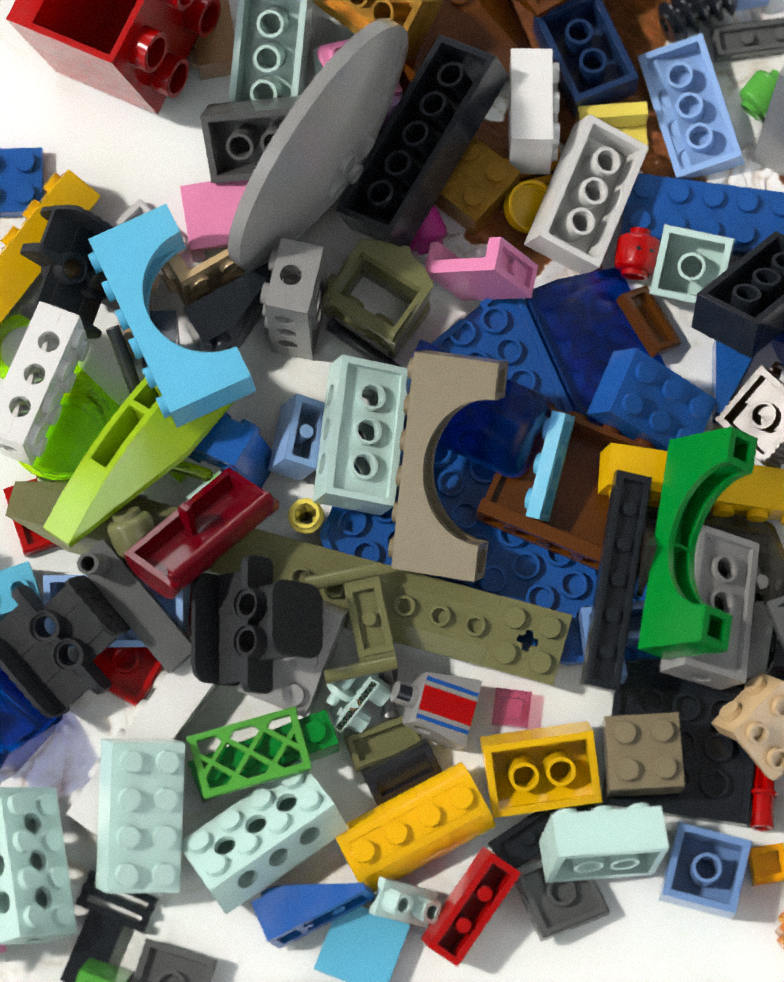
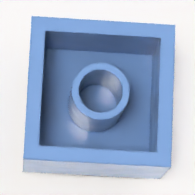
[658,822,752,919]

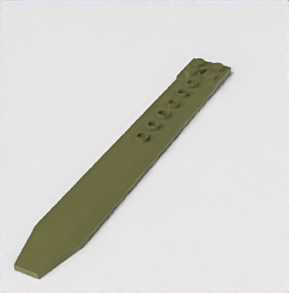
[5,481,573,686]

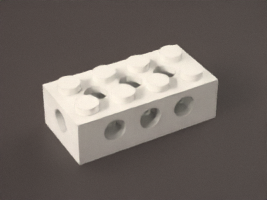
[0,301,90,466]

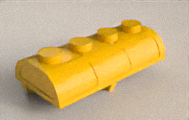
[335,762,496,892]

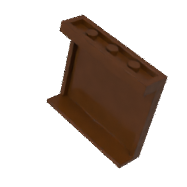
[476,397,655,571]

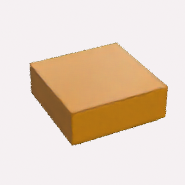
[748,843,784,886]

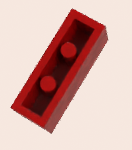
[420,846,521,967]

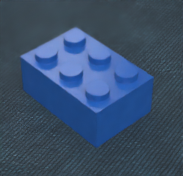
[587,348,717,451]

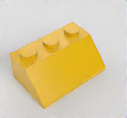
[480,721,602,818]

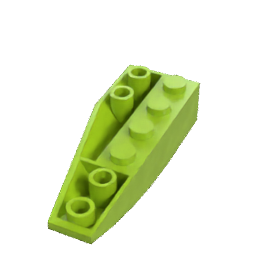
[43,378,234,548]

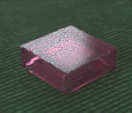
[491,687,532,730]

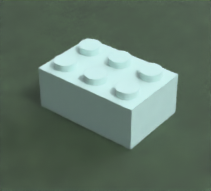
[539,803,669,883]

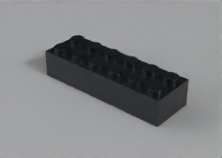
[335,34,509,247]

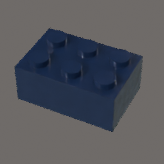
[532,0,639,119]

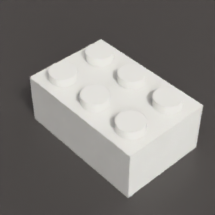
[508,48,560,174]

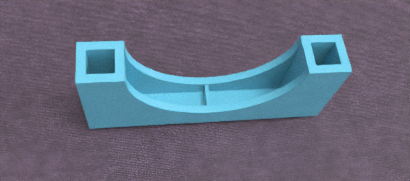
[88,204,256,428]

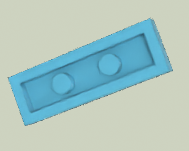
[524,410,575,522]

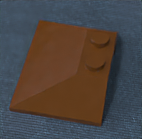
[398,0,529,96]

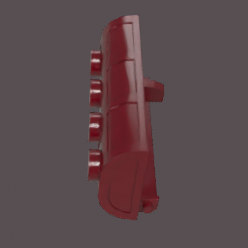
[124,467,279,599]

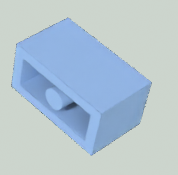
[268,393,325,481]

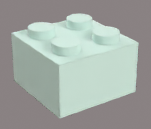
[649,224,736,303]

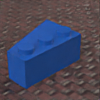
[188,412,272,488]

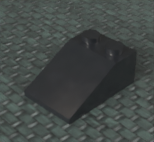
[183,262,272,352]

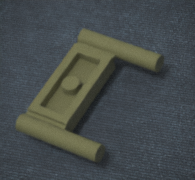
[304,562,399,684]

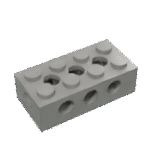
[260,238,328,361]
[660,525,760,690]

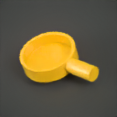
[504,180,548,234]

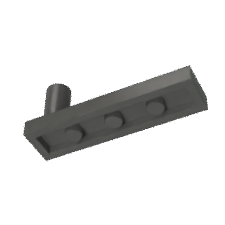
[77,539,192,673]

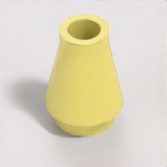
[288,498,324,535]

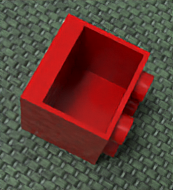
[6,0,221,115]

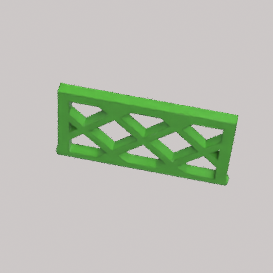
[187,706,312,800]

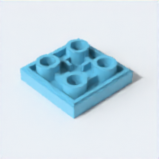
[314,906,410,982]

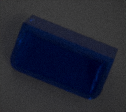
[404,339,552,478]

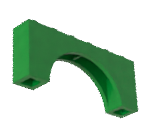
[638,426,758,660]

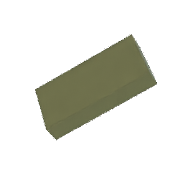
[344,715,422,773]

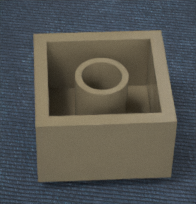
[601,712,685,797]

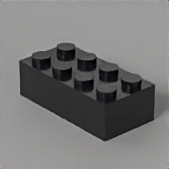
[691,231,784,358]

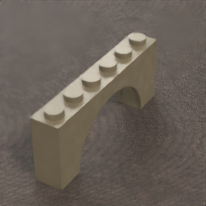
[388,350,509,582]

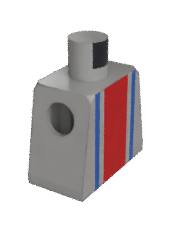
[390,672,482,750]

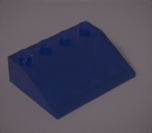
[524,267,666,423]

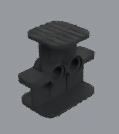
[20,205,120,339]
[191,555,323,694]
[0,575,130,719]

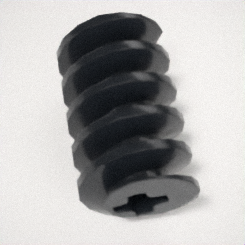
[658,0,735,44]

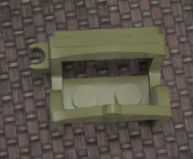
[321,239,434,359]

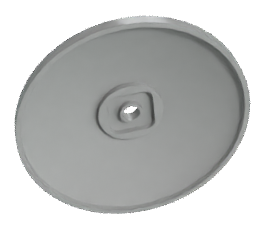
[228,18,408,271]

